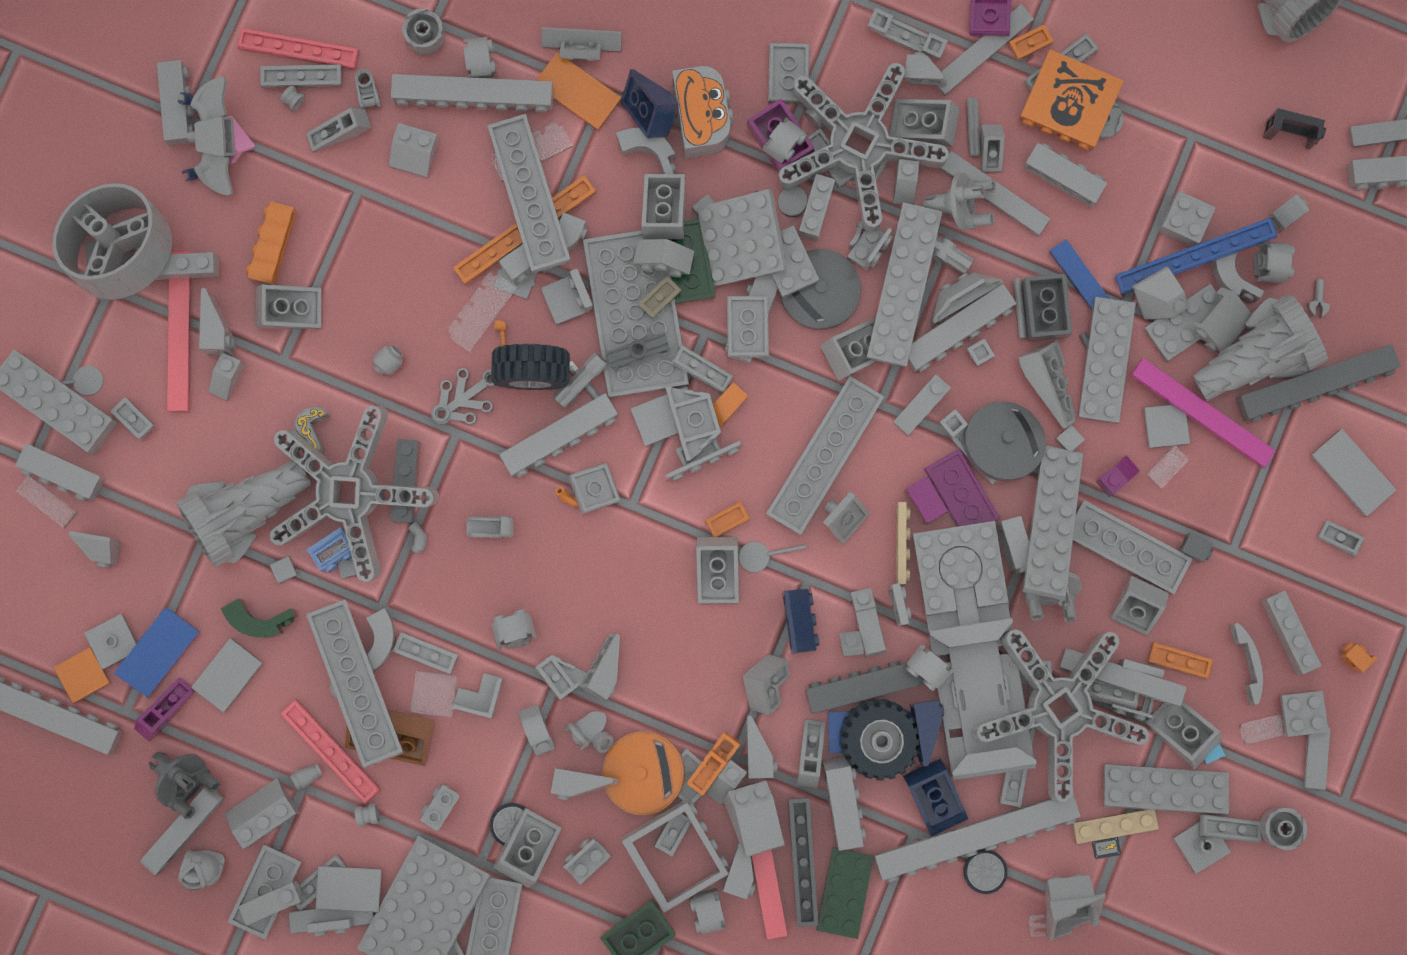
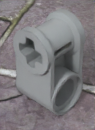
[355,69,381,110]

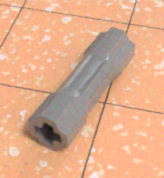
[553,352,608,408]

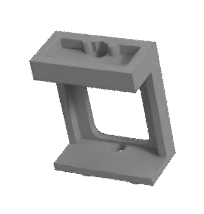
[1108,659,1165,721]

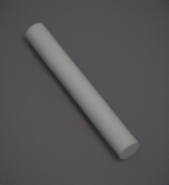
[1013,278,1027,339]

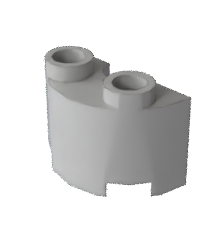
[762,118,807,164]
[690,888,726,935]

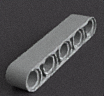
[140,787,224,876]

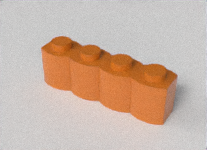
[246,201,296,285]

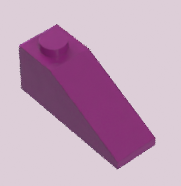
[134,678,195,742]

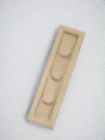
[896,502,910,586]
[1072,810,1159,844]

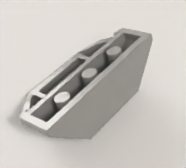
[931,272,1004,327]

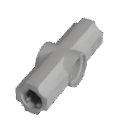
[932,236,974,274]

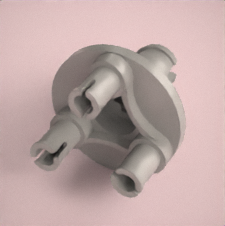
[923,173,996,230]
[1024,572,1082,622]

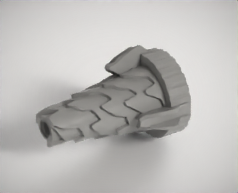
[1257,0,1342,43]
[1193,295,1328,401]
[175,460,312,568]

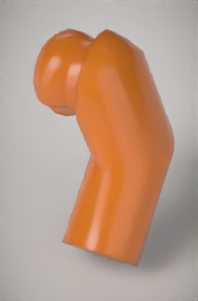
[555,486,579,508]

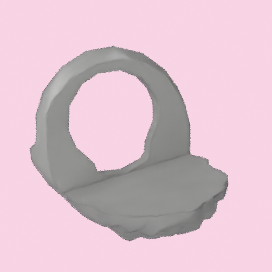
[564,711,607,750]

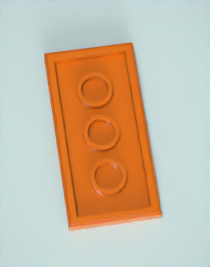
[536,52,622,131]

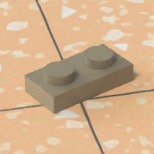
[638,276,681,319]

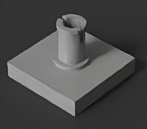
[823,492,870,544]
[1172,820,1231,874]

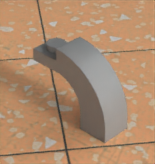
[616,128,677,174]
[1212,252,1264,302]
[366,608,396,672]

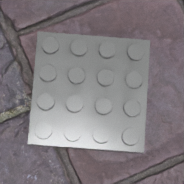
[697,189,787,287]

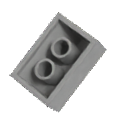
[225,778,300,849]

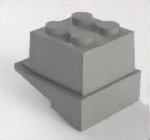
[1044,874,1106,941]

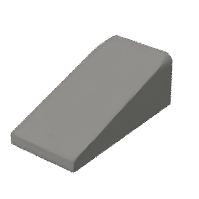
[1318,520,1365,558]

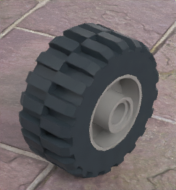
[491,344,570,390]
[839,698,920,781]

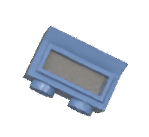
[306,527,352,573]

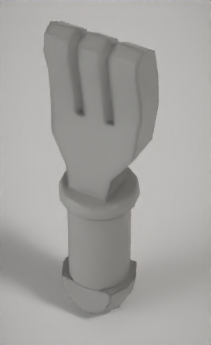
[849,212,872,248]

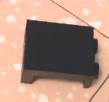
[1263,108,1326,150]

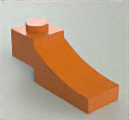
[686,731,741,796]

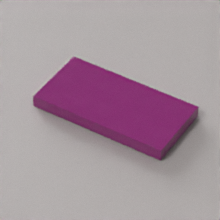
[924,449,1000,527]

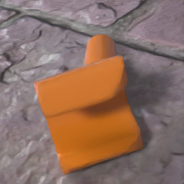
[494,320,507,346]

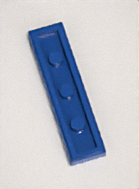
[1049,239,1110,310]

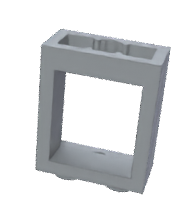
[996,516,1029,574]

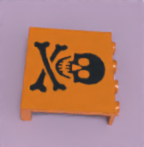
[1019,49,1124,151]

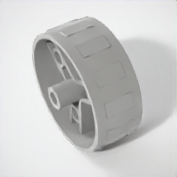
[52,183,172,300]

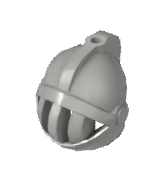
[178,850,225,891]

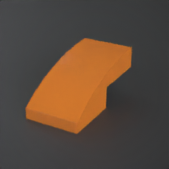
[713,382,748,428]

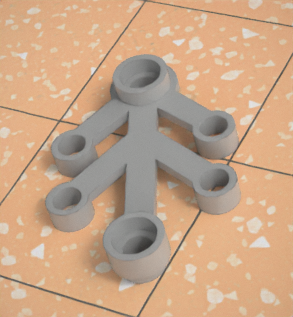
[431,368,496,425]

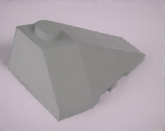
[1018,340,1076,428]

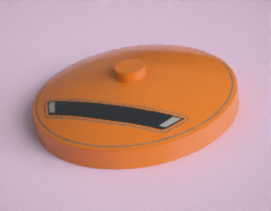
[602,731,685,815]

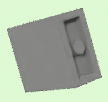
[1192,287,1252,352]

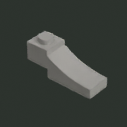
[851,588,886,657]

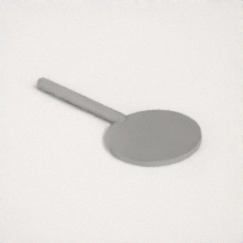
[778,177,808,216]
[62,366,103,396]
[739,542,807,572]

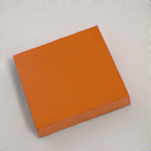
[53,647,111,704]

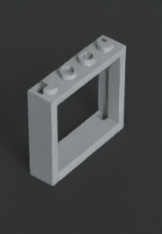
[621,799,729,913]

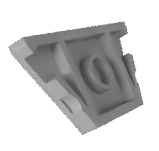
[665,386,721,463]

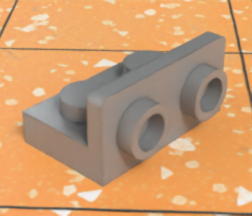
[563,837,611,885]

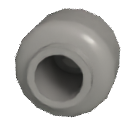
[373,345,403,375]

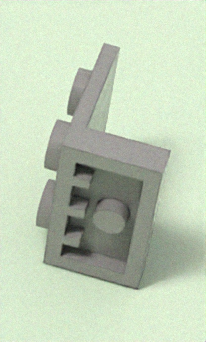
[847,228,893,271]
[541,269,594,325]

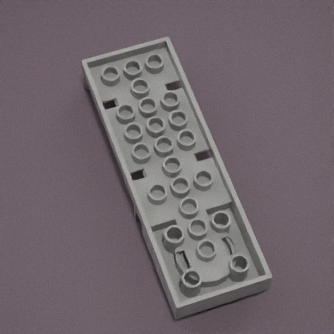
[913,521,1037,780]

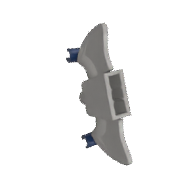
[178,77,235,196]

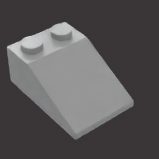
[889,99,960,147]
[255,284,321,329]
[199,288,236,356]
[820,317,878,381]
[696,537,739,603]
[1145,701,1222,770]
[723,781,785,858]
[493,808,562,888]

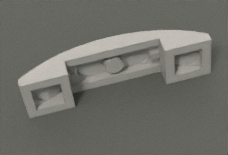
[867,7,948,59]
[939,409,997,484]
[1229,623,1263,705]

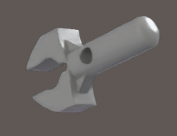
[1307,279,1330,318]

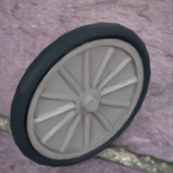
[490,803,527,845]
[964,850,1007,894]

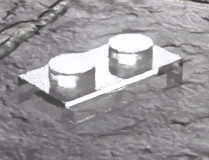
[1145,445,1190,489]

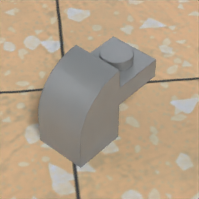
[519,704,555,756]

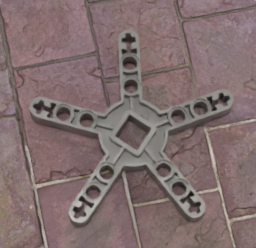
[778,63,949,232]
[270,405,439,582]
[971,630,1149,802]

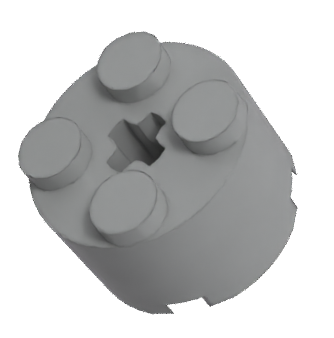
[402,8,445,55]
[463,37,496,78]
[1253,241,1295,283]
[491,609,537,650]
[906,644,954,691]
[1260,807,1307,850]

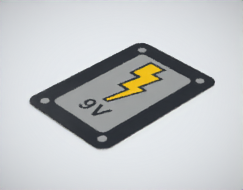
[1092,837,1121,859]

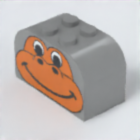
[672,66,733,159]

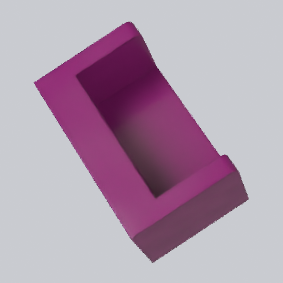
[904,476,948,525]

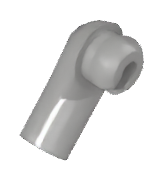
[408,522,427,554]

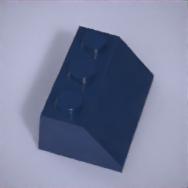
[782,589,819,654]

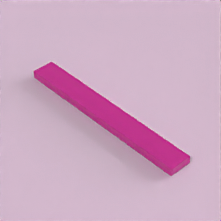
[1130,358,1276,468]

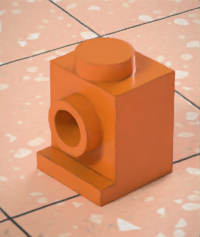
[1339,641,1377,673]

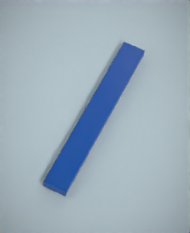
[1115,218,1278,295]

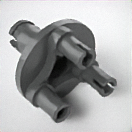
[148,752,221,819]

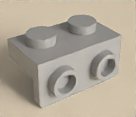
[420,784,460,831]

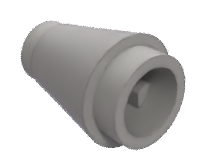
[290,764,323,790]

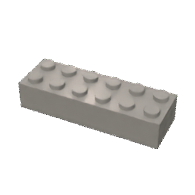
[0,349,119,455]

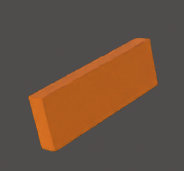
[1147,642,1213,679]

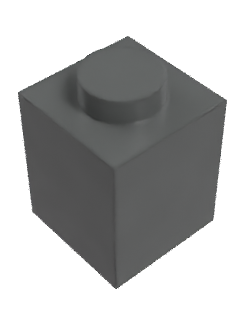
[1178,533,1213,563]

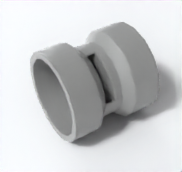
[354,803,379,827]

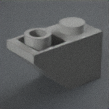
[1267,194,1309,233]

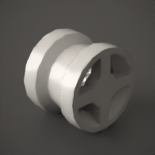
[280,86,306,111]

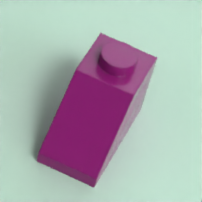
[1096,455,1140,497]

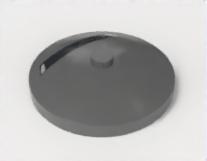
[780,249,861,330]
[964,402,1046,482]

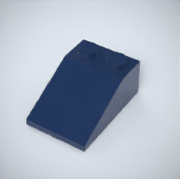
[621,69,678,138]
[909,700,944,767]
[903,758,968,836]

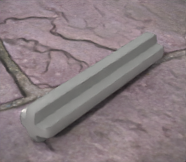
[967,97,981,157]

